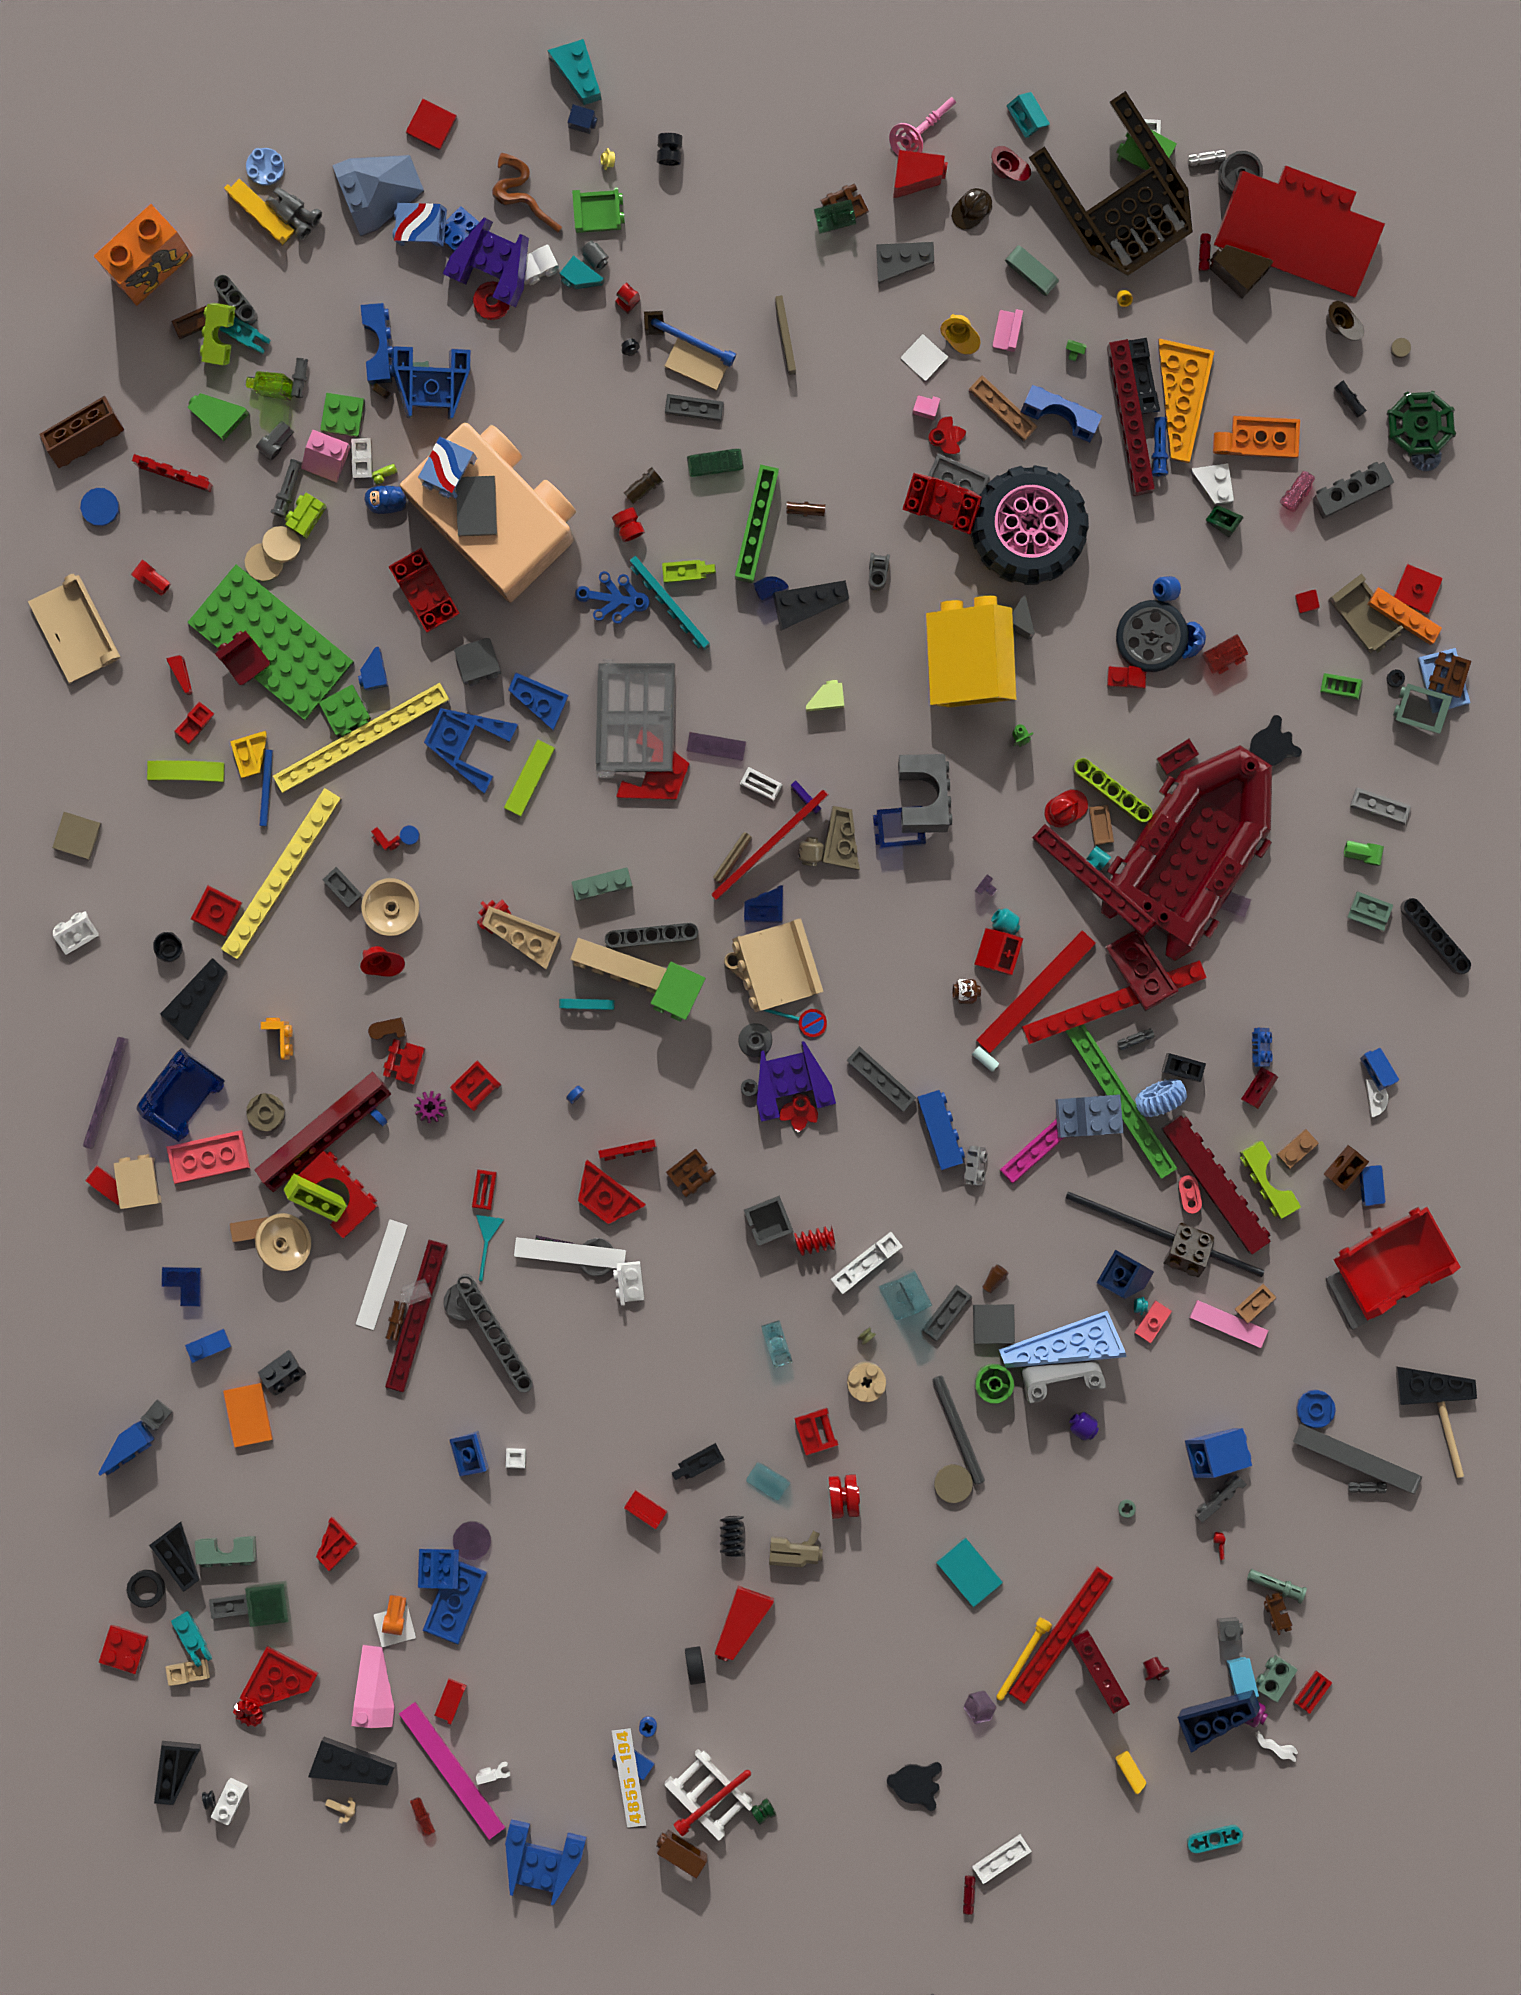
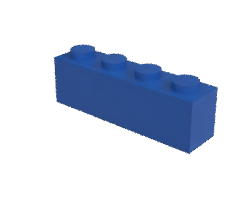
[917,1090,965,1170]

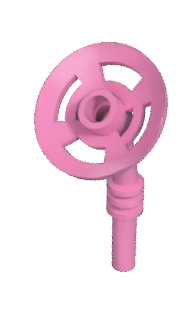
[889,97,956,155]

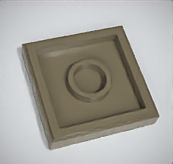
[52,812,102,860]

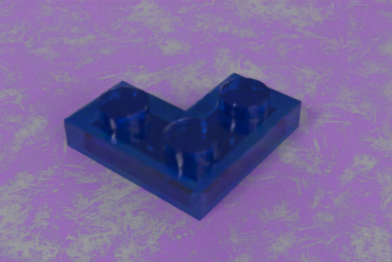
[162,1267,202,1307]

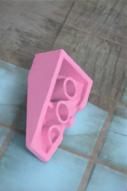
[351,1645,395,1728]

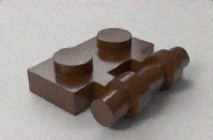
[820,183,869,229]
[1428,652,1471,698]
[666,1149,716,1197]

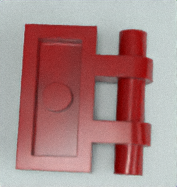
[383,1039,425,1085]

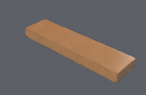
[969,375,1038,441]

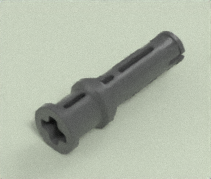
[271,459,302,518]

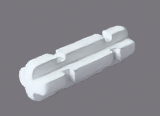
[1188,150,1226,166]

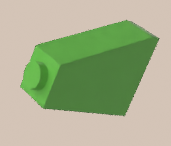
[188,393,250,441]

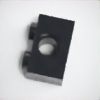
[1161,1053,1206,1082]

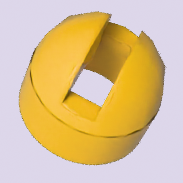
[1116,290,1133,307]

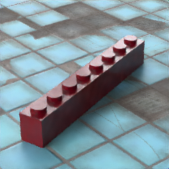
[254,1071,391,1192]
[1161,1115,1271,1255]

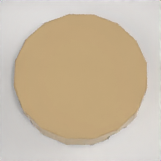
[262,526,301,564]
[245,543,283,582]

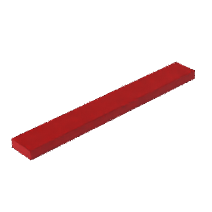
[712,790,829,900]
[976,930,1096,1054]
[1008,1566,1113,1704]

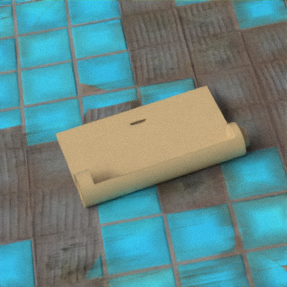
[28,574,121,683]

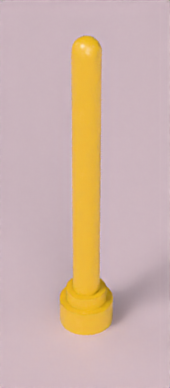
[996,1617,1053,1701]

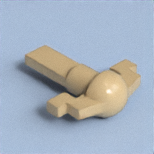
[325,1797,356,1824]

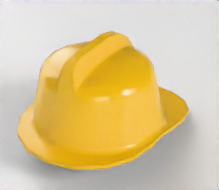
[940,314,981,354]

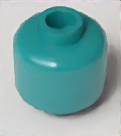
[991,908,1020,935]

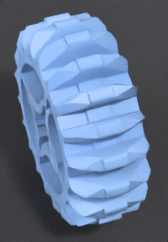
[1135,1079,1187,1117]

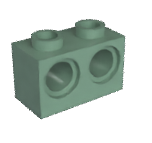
[1255,1654,1298,1703]

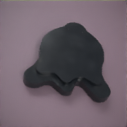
[1249,715,1302,766]
[887,1762,942,1811]

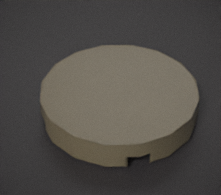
[246,1093,285,1131]
[934,1464,973,1503]

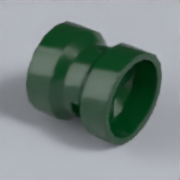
[751,1798,777,1825]

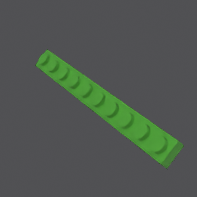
[1065,1007,1177,1179]

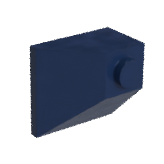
[1096,1250,1154,1299]

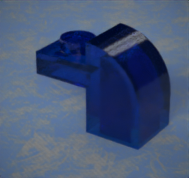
[753,576,789,603]

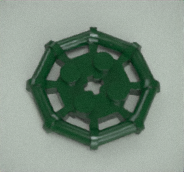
[1386,390,1456,456]

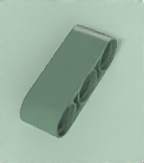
[1005,245,1059,296]

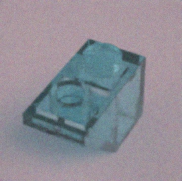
[761,1320,793,1368]

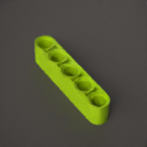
[1073,758,1152,824]

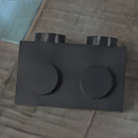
[258,1350,306,1396]

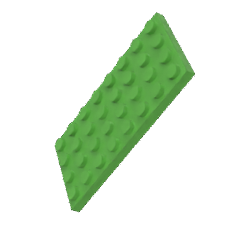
[187,564,354,720]

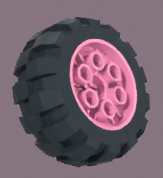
[971,465,1089,585]

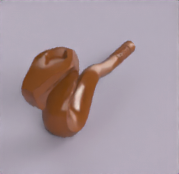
[492,153,562,233]

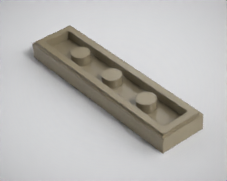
[775,295,796,375]

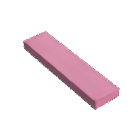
[1189,1300,1269,1348]

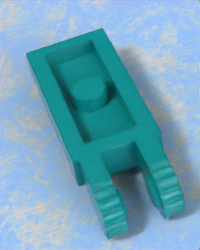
[219,316,271,354]
[171,1611,212,1667]

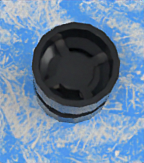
[657,133,683,166]

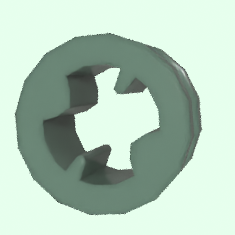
[1118,1499,1136,1518]

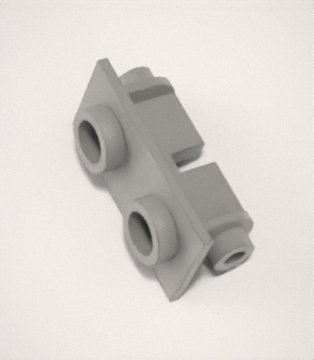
[964,1146,988,1186]

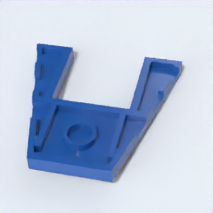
[424,708,518,794]

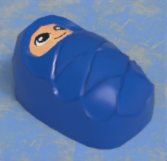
[364,486,407,514]

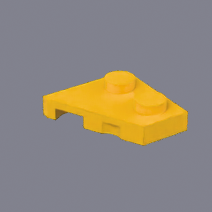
[230,731,267,779]

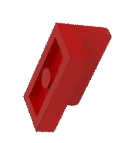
[624,1490,667,1529]
[434,1678,467,1725]

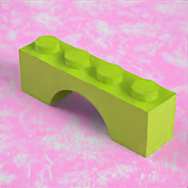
[1240,1141,1301,1219]

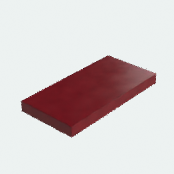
[1105,930,1179,1011]

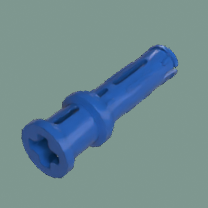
[1151,417,1168,477]

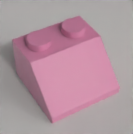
[301,430,351,483]

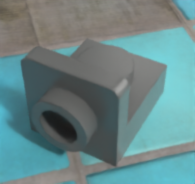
[140,1399,173,1431]

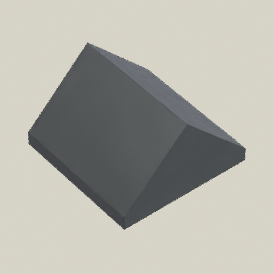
[1012,596,1035,640]

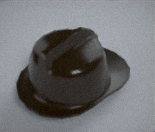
[951,188,992,230]
[1326,301,1364,341]

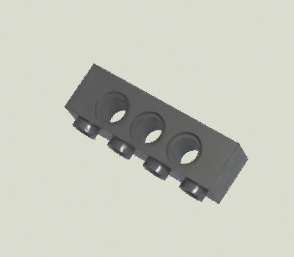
[1313,462,1394,519]

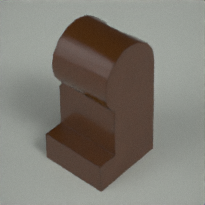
[368,1017,407,1040]

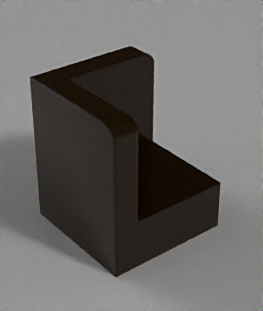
[644,311,664,336]

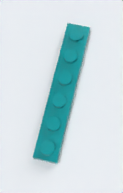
[630,556,710,650]

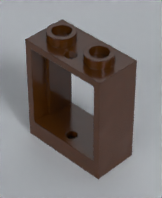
[656,1829,707,1879]

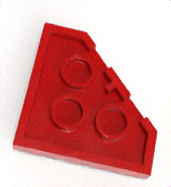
[239,1646,318,1707]

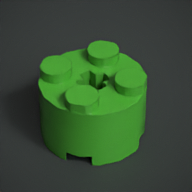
[975,1364,1014,1403]

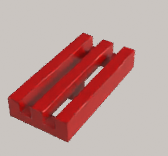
[472,1169,497,1210]
[1293,1671,1332,1714]

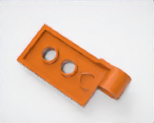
[1213,416,1300,459]

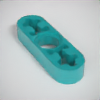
[559,999,615,1010]
[1187,1825,1243,1853]

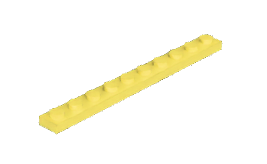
[273,683,450,793]
[221,788,341,959]

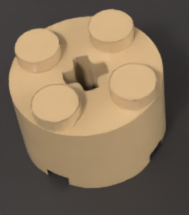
[847,1362,886,1402]

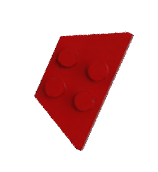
[578,1159,646,1224]

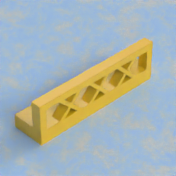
[224,179,295,245]

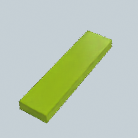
[504,739,555,816]

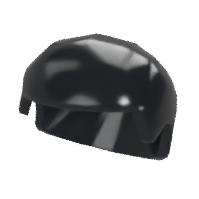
[153,932,183,962]

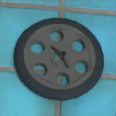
[1116,600,1189,672]

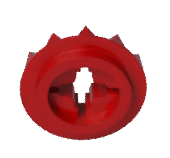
[233,1700,263,1727]

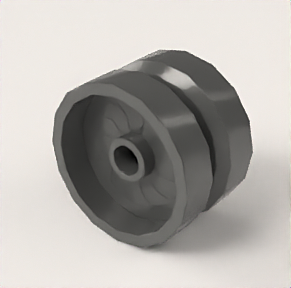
[1218,151,1263,195]

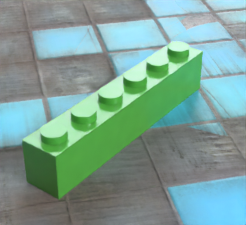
[735,464,779,584]

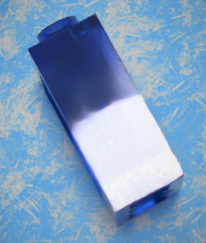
[873,805,926,849]

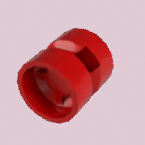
[612,507,645,542]

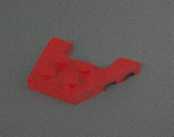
[616,727,690,800]

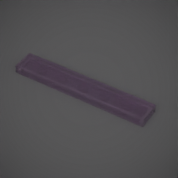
[83,1037,129,1149]

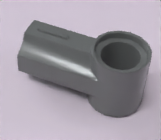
[256,420,294,460]

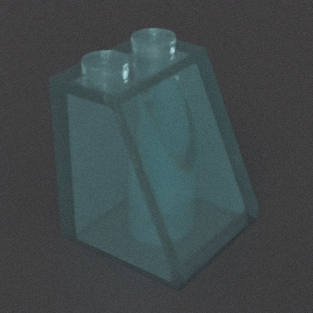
[879,1269,933,1321]

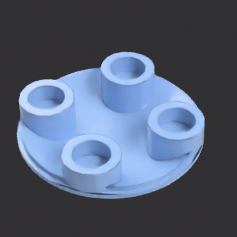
[246,148,284,186]

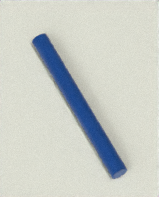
[259,750,273,826]

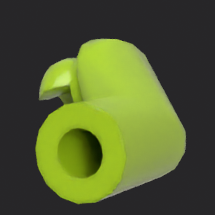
[372,464,398,484]

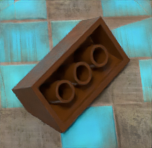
[39,396,124,468]

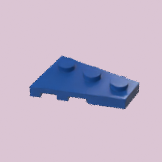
[508,673,569,731]

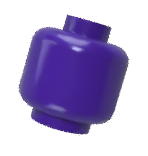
[1069,1412,1099,1441]

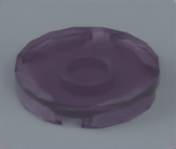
[453,1521,491,1560]

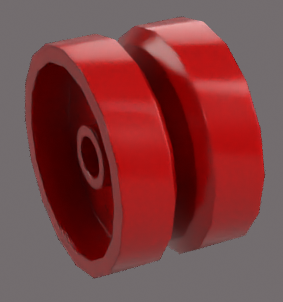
[829,1474,860,1519]

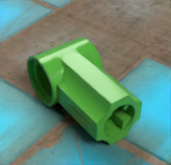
[1343,841,1384,866]

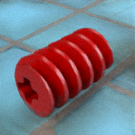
[794,1225,836,1256]

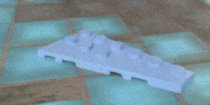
[999,1311,1127,1368]

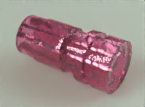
[1280,471,1315,512]

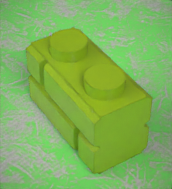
[285,493,327,539]

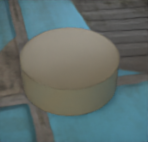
[1391,338,1411,358]

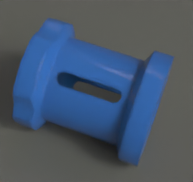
[639,1716,657,1737]

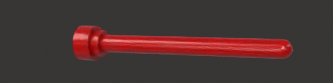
[673,1770,751,1836]

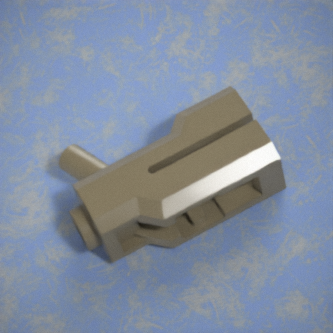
[769,1530,823,1568]

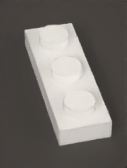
[972,1834,1032,1884]

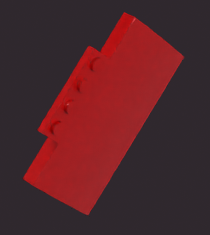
[1214,165,1385,298]

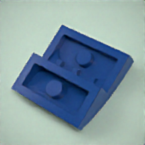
[418,1549,459,1589]

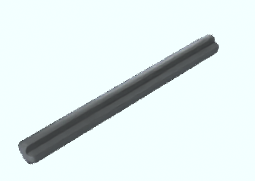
[933,1375,985,1484]

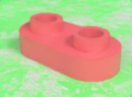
[1178,1175,1202,1214]

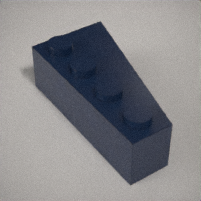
[1177,1690,1260,1753]

